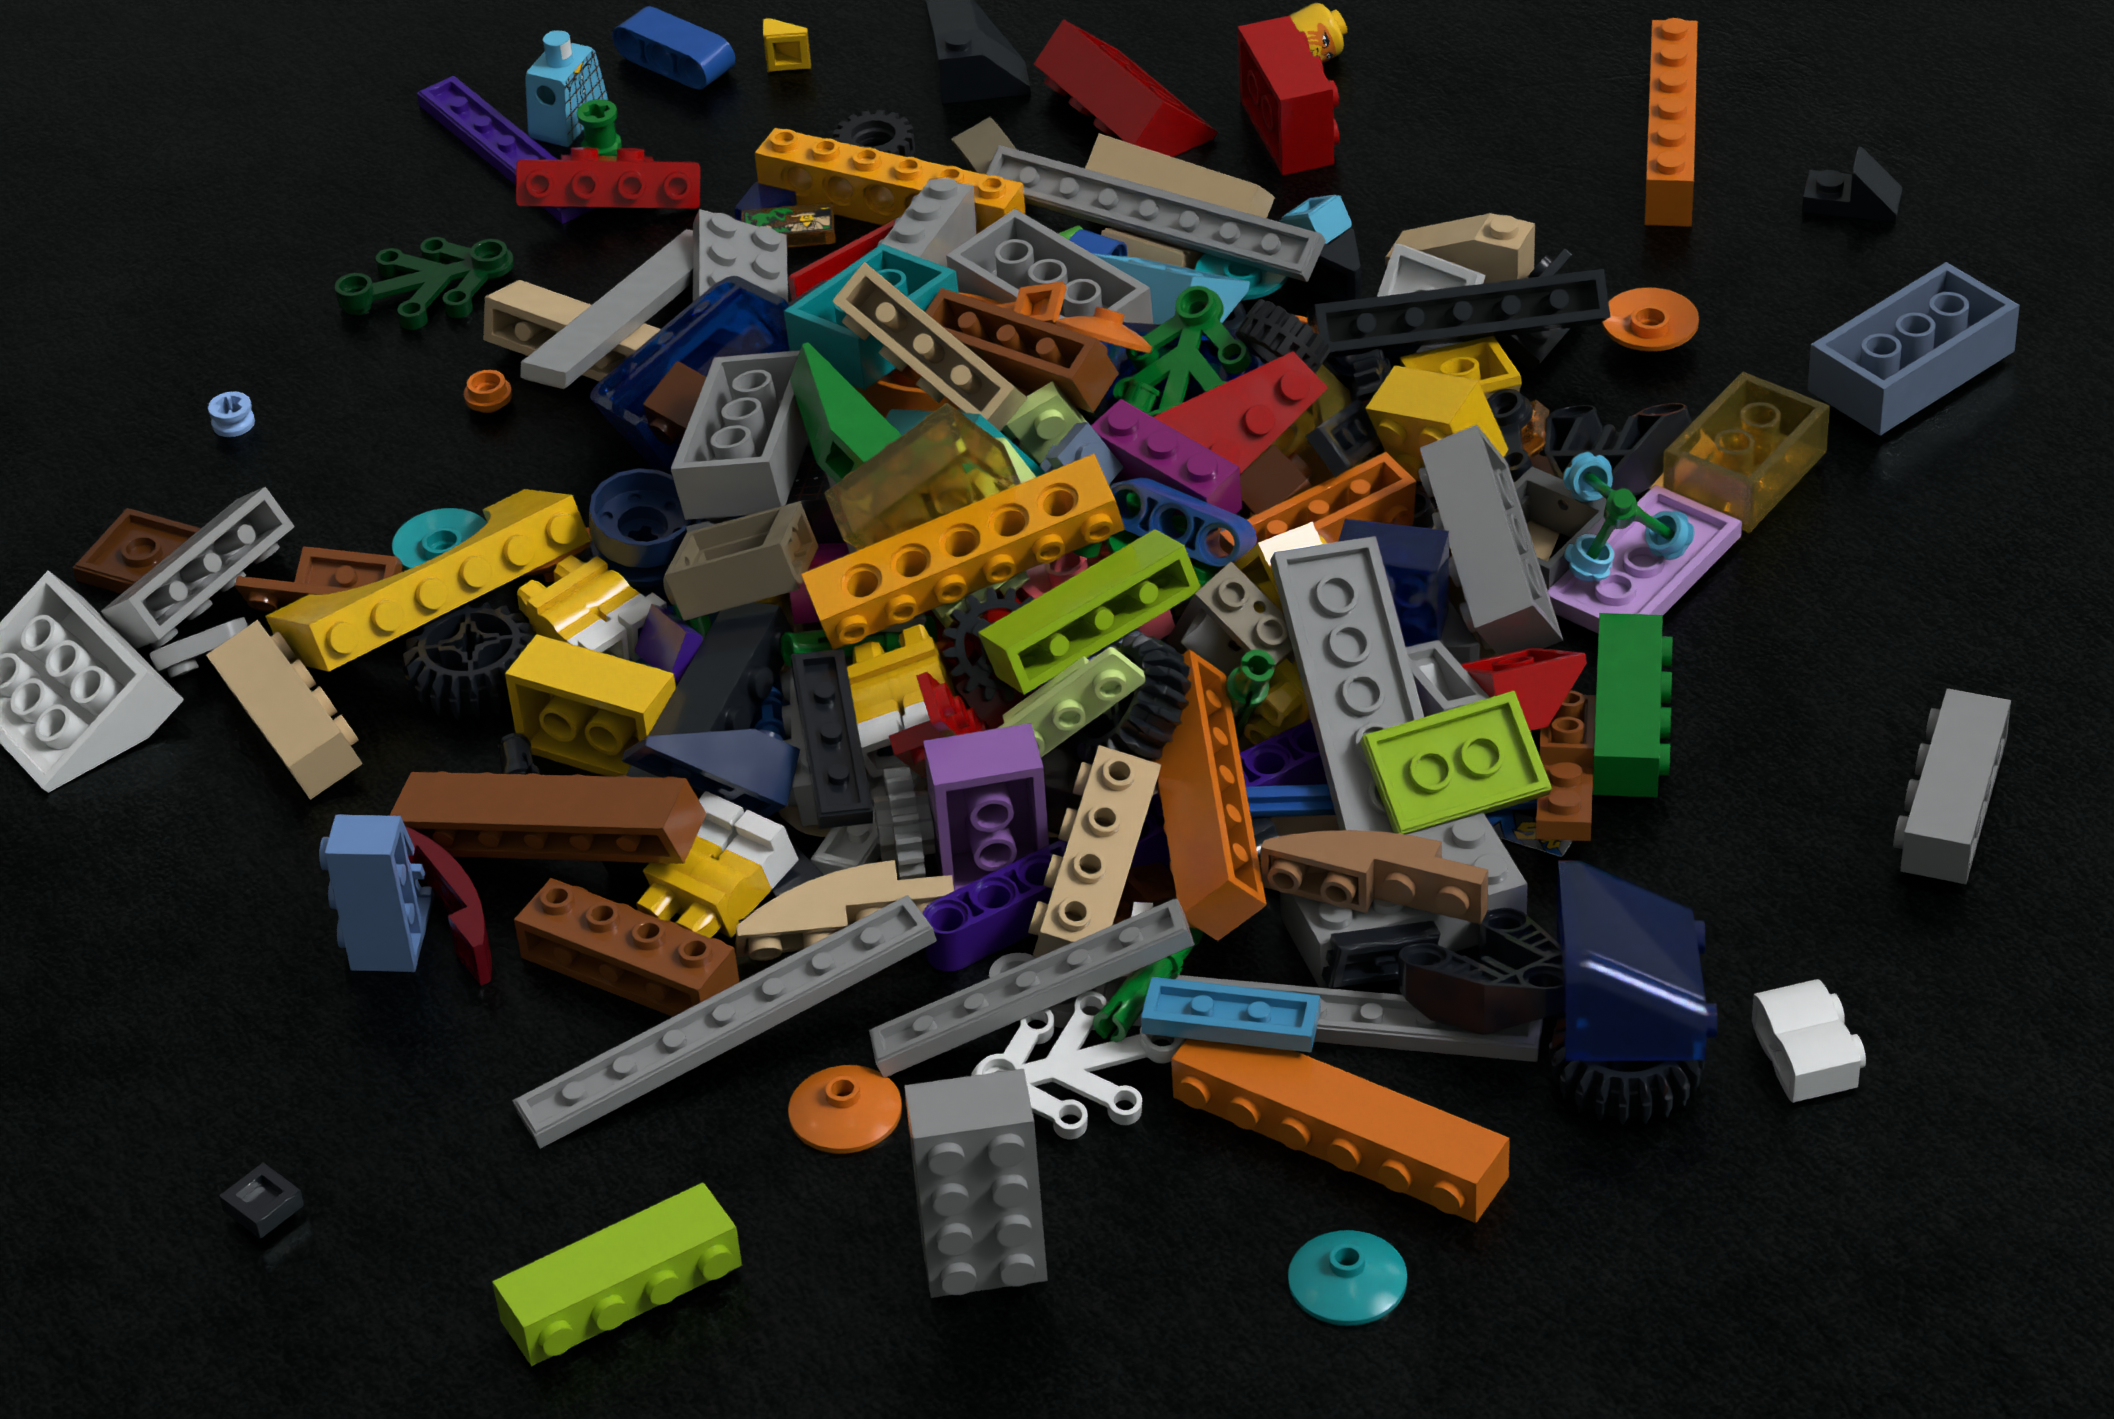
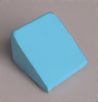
[1280,194,1352,244]

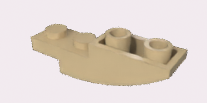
[735,860,954,960]

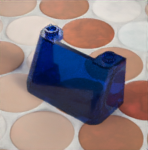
[1556,861,1717,1061]

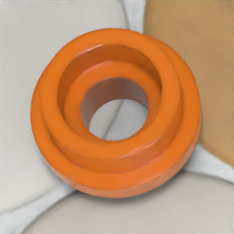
[464,370,512,413]

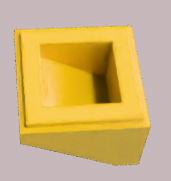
[763,19,811,72]

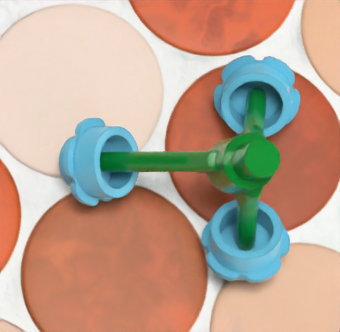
[1563,452,1695,581]

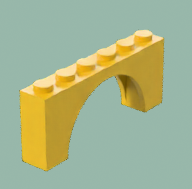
[266,489,591,672]

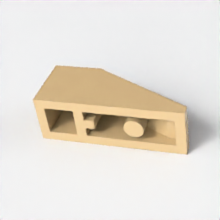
[1385,213,1535,284]

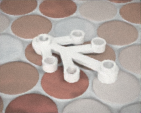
[971,991,1185,1139]

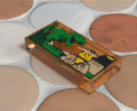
[741,203,836,247]

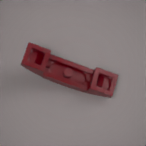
[405,826,492,986]

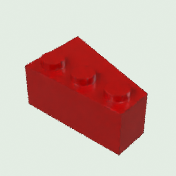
[1154,351,1328,474]

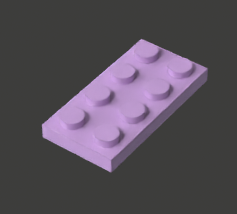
[1548,484,1742,634]

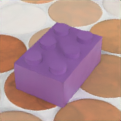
[923,723,1049,891]

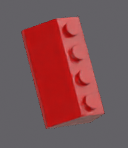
[1034,19,1218,157]

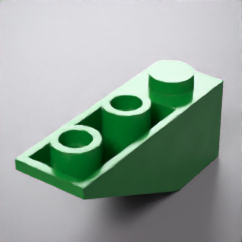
[790,342,908,497]

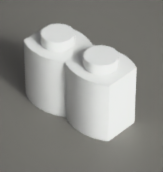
[1752,979,1866,1102]

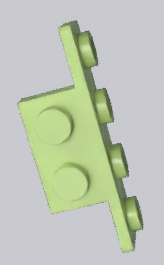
[997,647,1145,757]

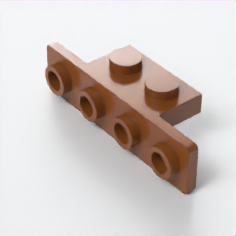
[234,546,428,624]

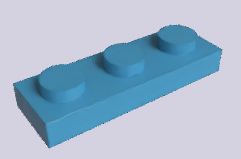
[1141,977,1321,1052]

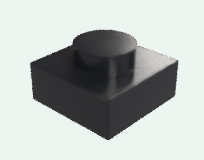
[219,1163,304,1239]

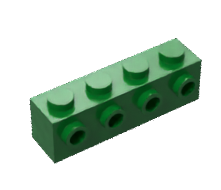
[1593,613,1673,798]

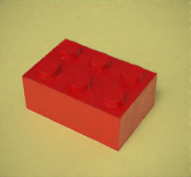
[1238,16,1340,176]

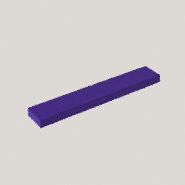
[417,76,597,224]

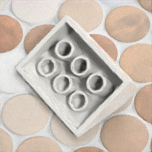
[0,571,184,793]

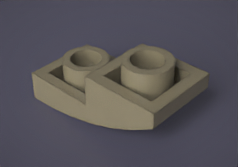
[951,117,1017,174]

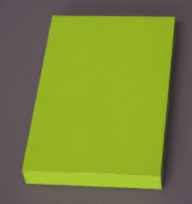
[1360,691,1552,835]

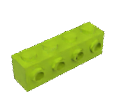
[978,529,1201,695]
[492,1182,742,1366]

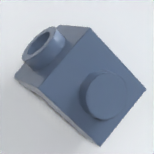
[1046,422,1124,487]

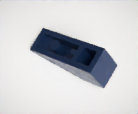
[622,729,800,818]

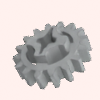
[873,766,936,880]

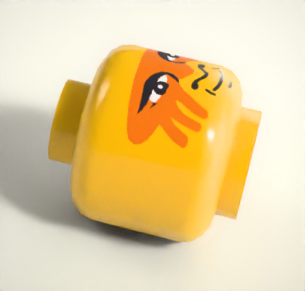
[1289,3,1348,64]

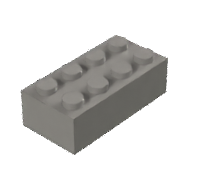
[946,209,1154,361]
[671,351,809,521]
[1418,425,1563,655]
[1280,813,1527,989]
[905,1068,1048,1298]

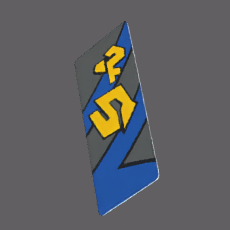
[1485,810,1572,857]

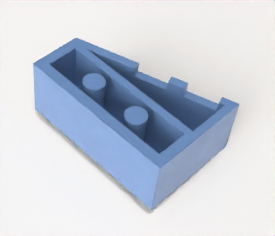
[319,815,435,972]

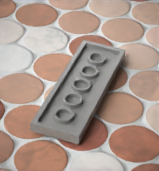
[1270,536,1424,833]

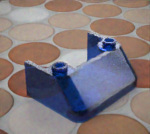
[590,276,790,475]

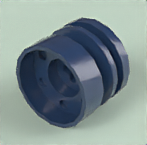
[589,469,696,601]

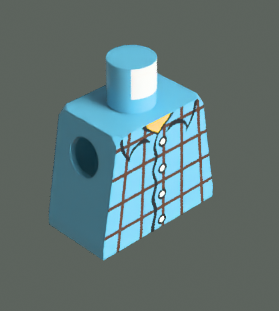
[525,30,608,147]

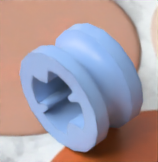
[208,392,255,437]

